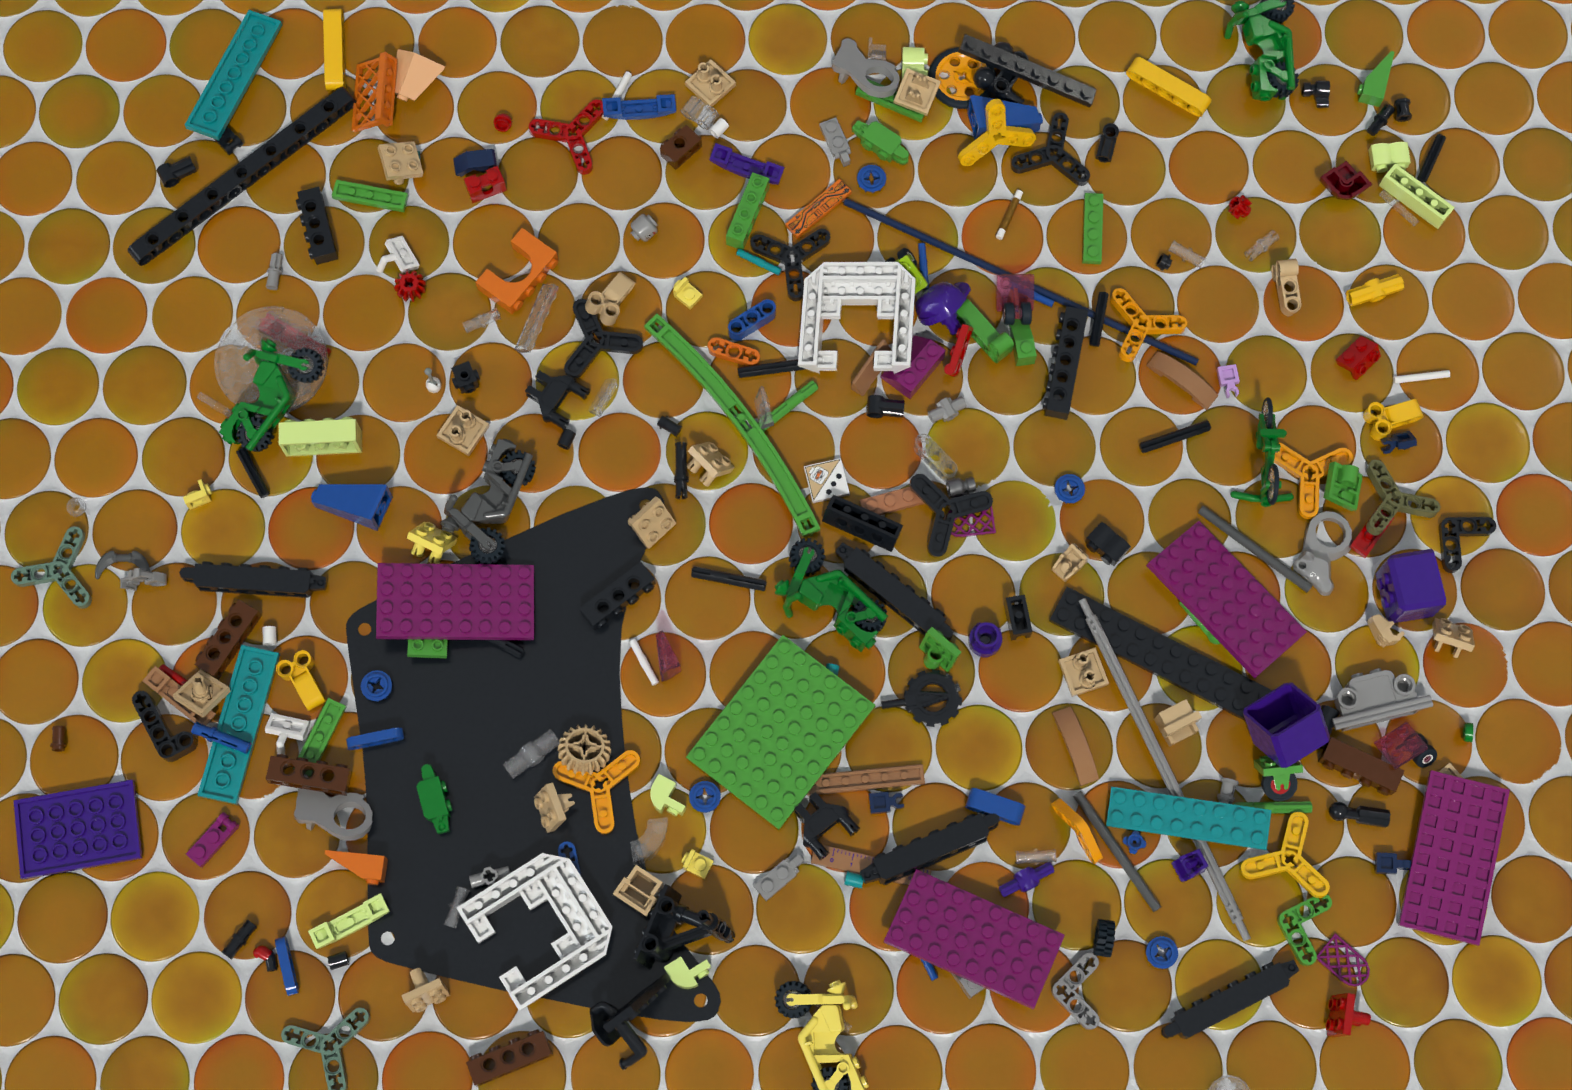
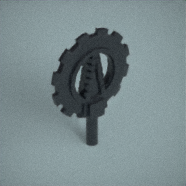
[881,669,962,727]

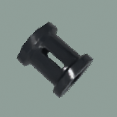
[1394,98,1412,122]

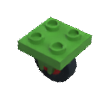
[1254,756,1303,801]

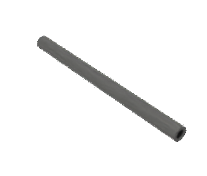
[1198,505,1313,593]
[1073,791,1162,912]

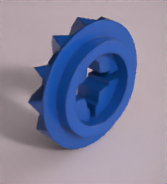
[857,165,886,193]
[1055,474,1085,504]
[361,670,393,702]
[689,781,721,813]
[1145,936,1178,969]

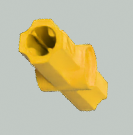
[1345,274,1404,307]

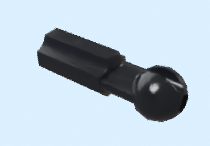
[1329,802,1390,828]

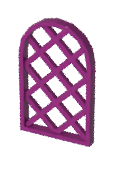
[945,506,996,537]
[1317,933,1370,987]

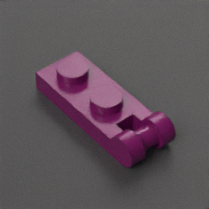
[186,812,239,868]

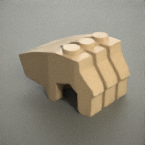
[1052,543,1089,582]
[1367,614,1405,648]

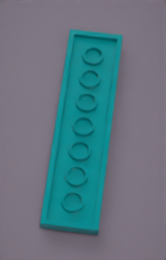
[185,10,282,140]
[197,645,280,805]
[1106,787,1272,850]

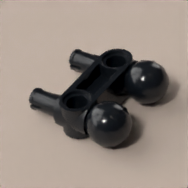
[973,41,1029,104]

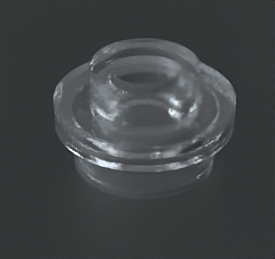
[66,497,86,517]

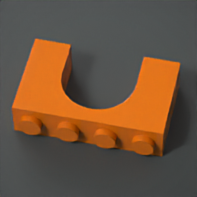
[475,228,558,314]

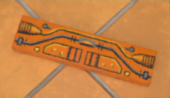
[785,179,852,239]

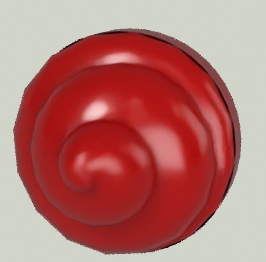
[494,113,512,132]

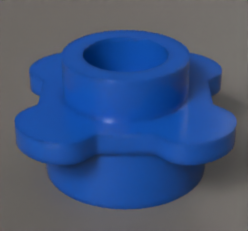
[1123,831,1146,854]

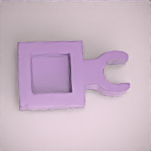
[1216,364,1240,398]

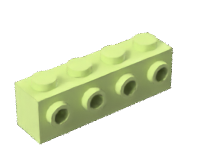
[1379,164,1455,229]

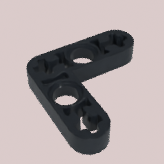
[1439,517,1496,573]

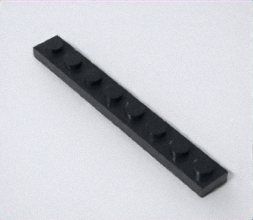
[958,34,1097,107]

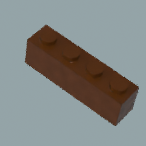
[1318,737,1404,796]

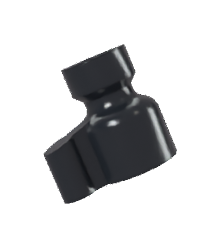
[1302,81,1330,108]

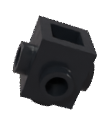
[451,361,480,394]

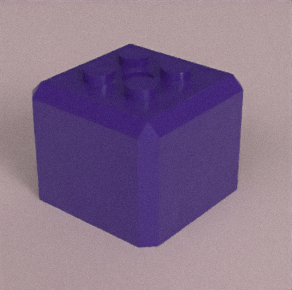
[1375,549,1446,623]
[1243,683,1330,768]

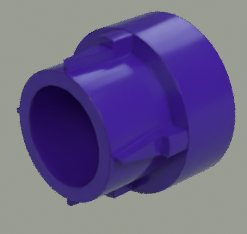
[968,622,1002,657]

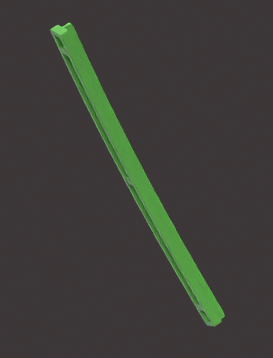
[644,314,820,538]

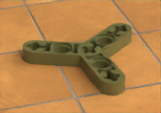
[1366,460,1441,535]

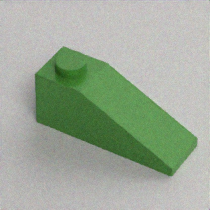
[1357,51,1395,107]
[1009,312,1037,366]

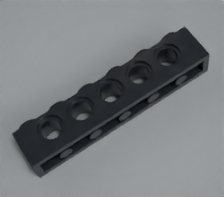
[1042,306,1088,420]

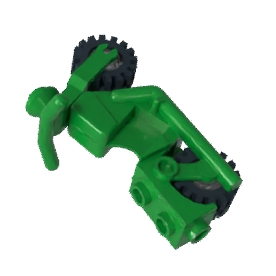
[1224,0,1299,101]
[219,338,325,452]
[774,538,888,652]

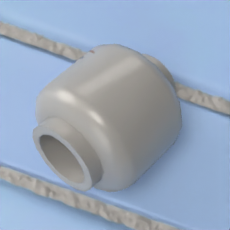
[630,214,658,242]

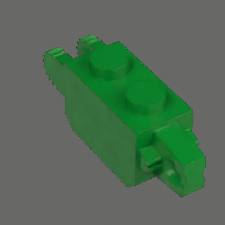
[416,764,453,835]

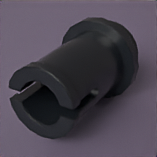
[657,416,682,437]

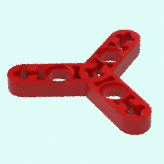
[529,99,603,175]

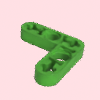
[1277,895,1332,966]

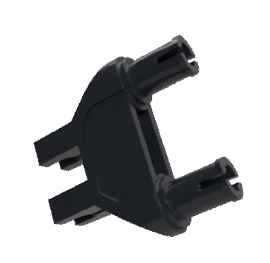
[525,370,591,430]
[794,792,860,860]

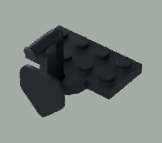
[590,973,671,1070]

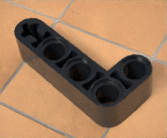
[132,691,198,762]

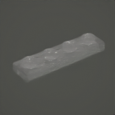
[514,284,559,353]

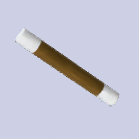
[996,190,1023,240]

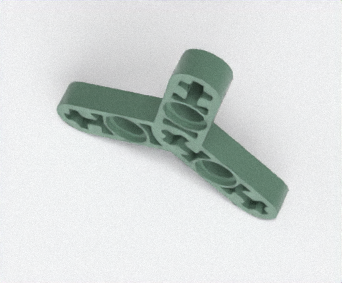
[11,526,92,609]
[281,1008,370,1090]

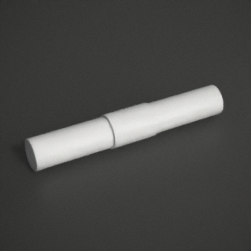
[629,639,659,686]

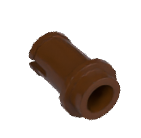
[50,726,66,752]

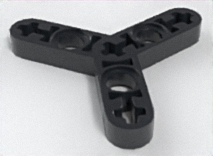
[1011,112,1090,186]
[750,229,830,301]

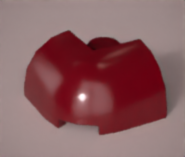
[1319,161,1372,201]

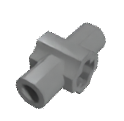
[928,396,967,423]
[469,866,510,888]

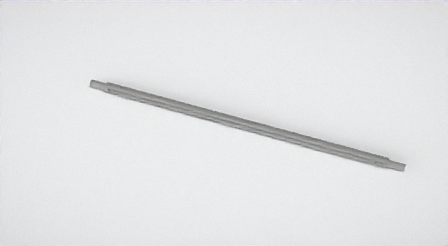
[1079,598,1251,941]

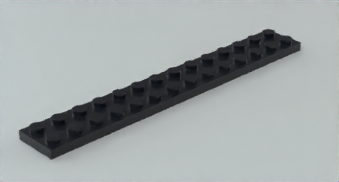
[1049,587,1273,721]

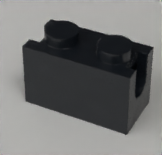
[1004,595,1033,641]

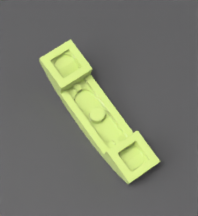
[308,893,390,949]

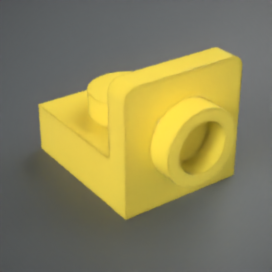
[673,277,703,310]
[183,479,212,510]
[681,849,714,880]

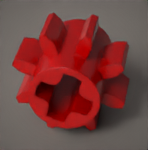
[1228,195,1252,219]

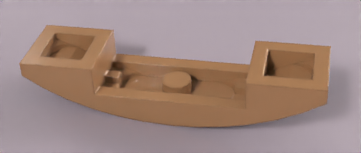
[1147,351,1218,410]
[142,666,216,726]
[1052,707,1099,786]

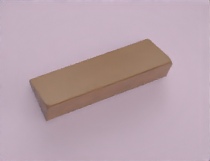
[851,339,892,396]

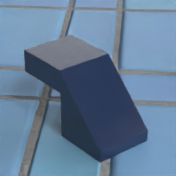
[453,149,497,177]

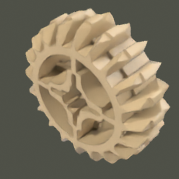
[558,724,611,776]

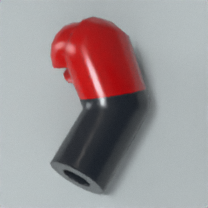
[253,945,277,972]

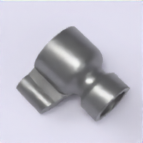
[946,477,976,499]

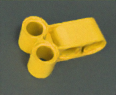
[1363,399,1424,441]
[276,650,326,711]

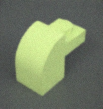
[650,774,686,816]
[664,956,711,989]

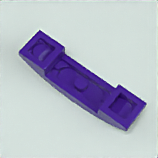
[709,143,785,185]

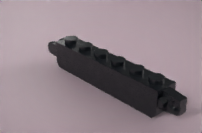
[835,543,954,641]
[179,561,327,598]
[860,813,1000,885]
[1161,960,1299,1039]

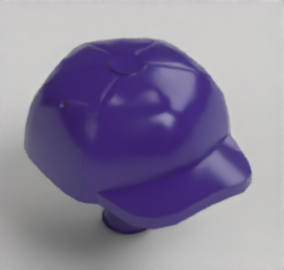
[915,282,971,335]

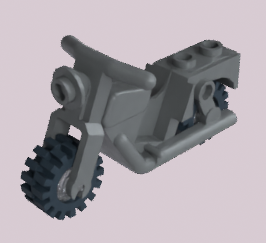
[440,439,536,564]

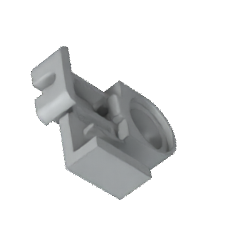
[120,568,167,591]

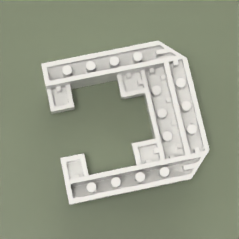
[798,262,916,374]
[456,853,613,1011]

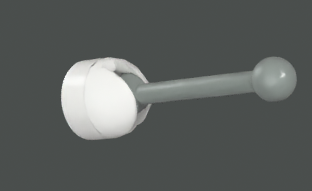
[424,368,441,393]

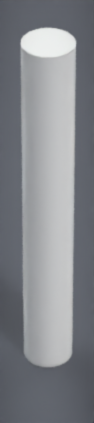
[602,71,632,120]
[1393,370,1450,384]

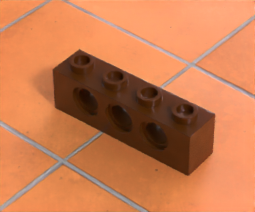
[194,600,262,680]
[266,754,351,796]
[466,1029,553,1087]

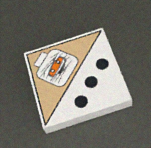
[804,458,850,503]

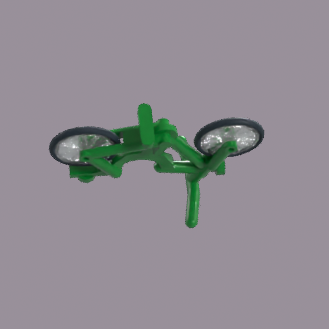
[1230,397,1294,507]

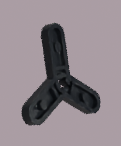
[564,299,643,379]
[910,474,993,557]

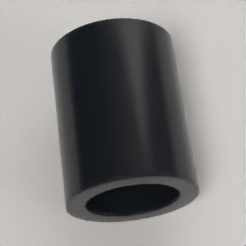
[557,429,576,450]
[327,951,349,970]

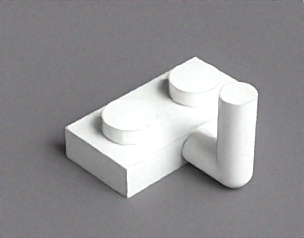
[376,236,420,273]
[265,713,310,755]

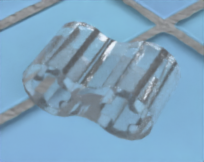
[681,96,719,130]

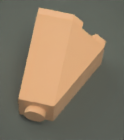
[395,49,445,102]

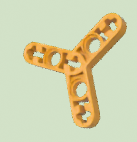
[1110,288,1187,362]

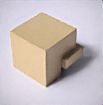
[1154,699,1202,747]
[613,865,664,917]

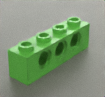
[726,172,770,250]

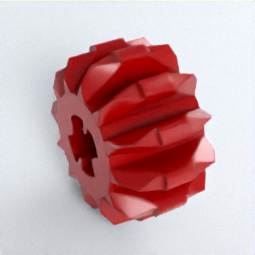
[394,270,426,302]

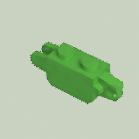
[852,120,909,165]

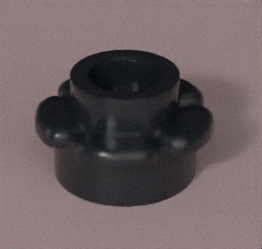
[1156,253,1172,271]

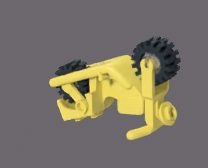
[774,980,869,1090]

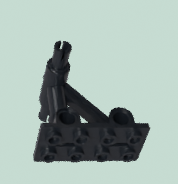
[633,884,735,969]

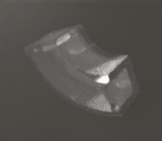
[630,817,668,866]

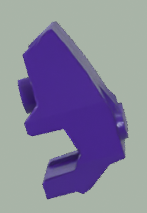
[1171,849,1208,882]

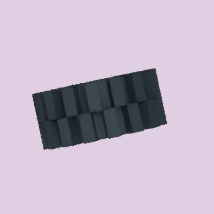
[1093,919,1115,957]

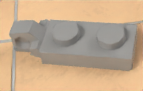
[819,117,851,167]
[753,854,804,901]

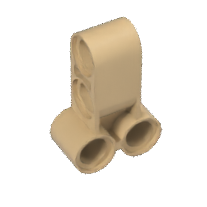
[1271,258,1301,316]
[585,272,636,326]

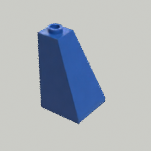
[967,95,1043,140]
[311,484,393,531]

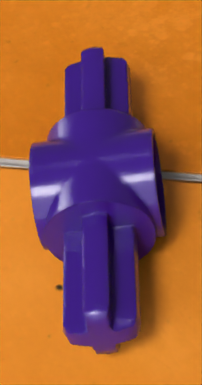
[999,862,1055,897]

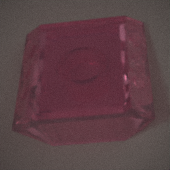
[656,630,681,682]

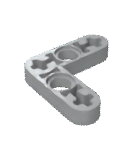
[1051,953,1100,1030]

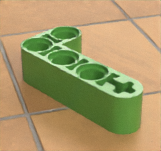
[956,299,1014,363]

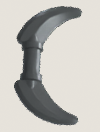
[95,550,150,579]

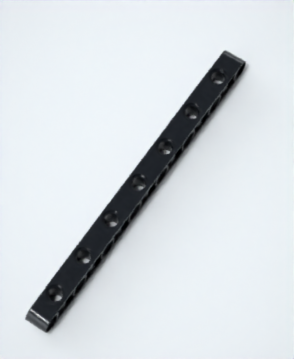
[127,87,357,266]

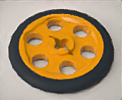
[928,47,996,109]

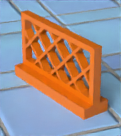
[351,52,397,132]

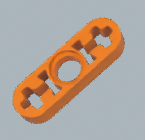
[708,337,760,366]

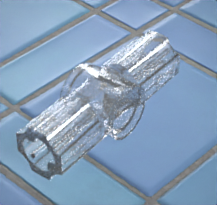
[503,729,559,779]

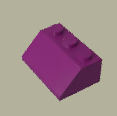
[880,335,946,399]

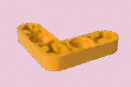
[1051,798,1103,864]

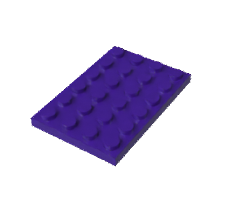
[13,780,143,880]

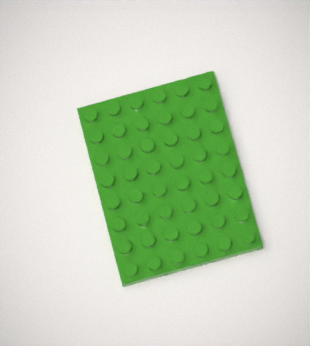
[686,635,876,830]

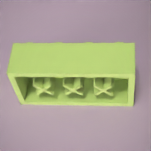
[279,417,362,457]

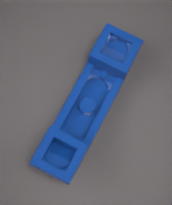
[602,94,676,120]

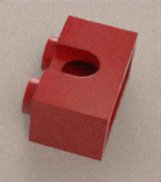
[464,166,507,203]

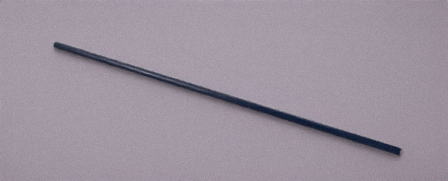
[843,198,1199,366]

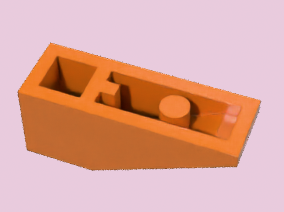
[325,850,388,885]

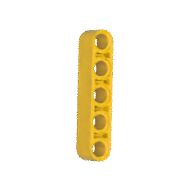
[323,8,346,91]
[1126,57,1211,117]

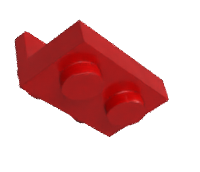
[1336,336,1381,380]

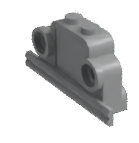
[1332,668,1433,732]

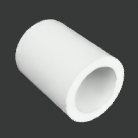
[709,118,729,139]
[262,626,277,646]

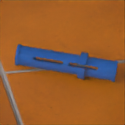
[191,721,252,754]

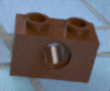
[660,125,702,170]

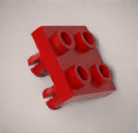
[1326,993,1371,1037]

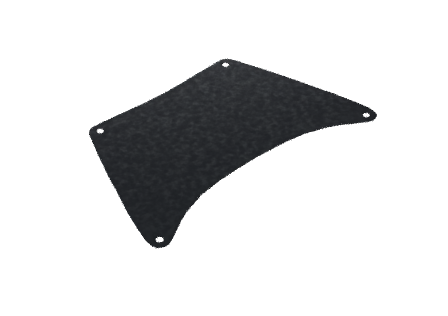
[346,487,721,1022]

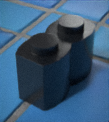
[1085,522,1131,566]

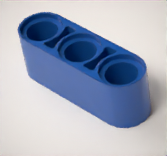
[728,299,776,341]
[965,788,1026,826]

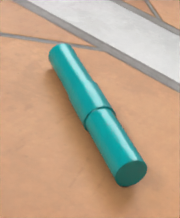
[736,248,782,276]

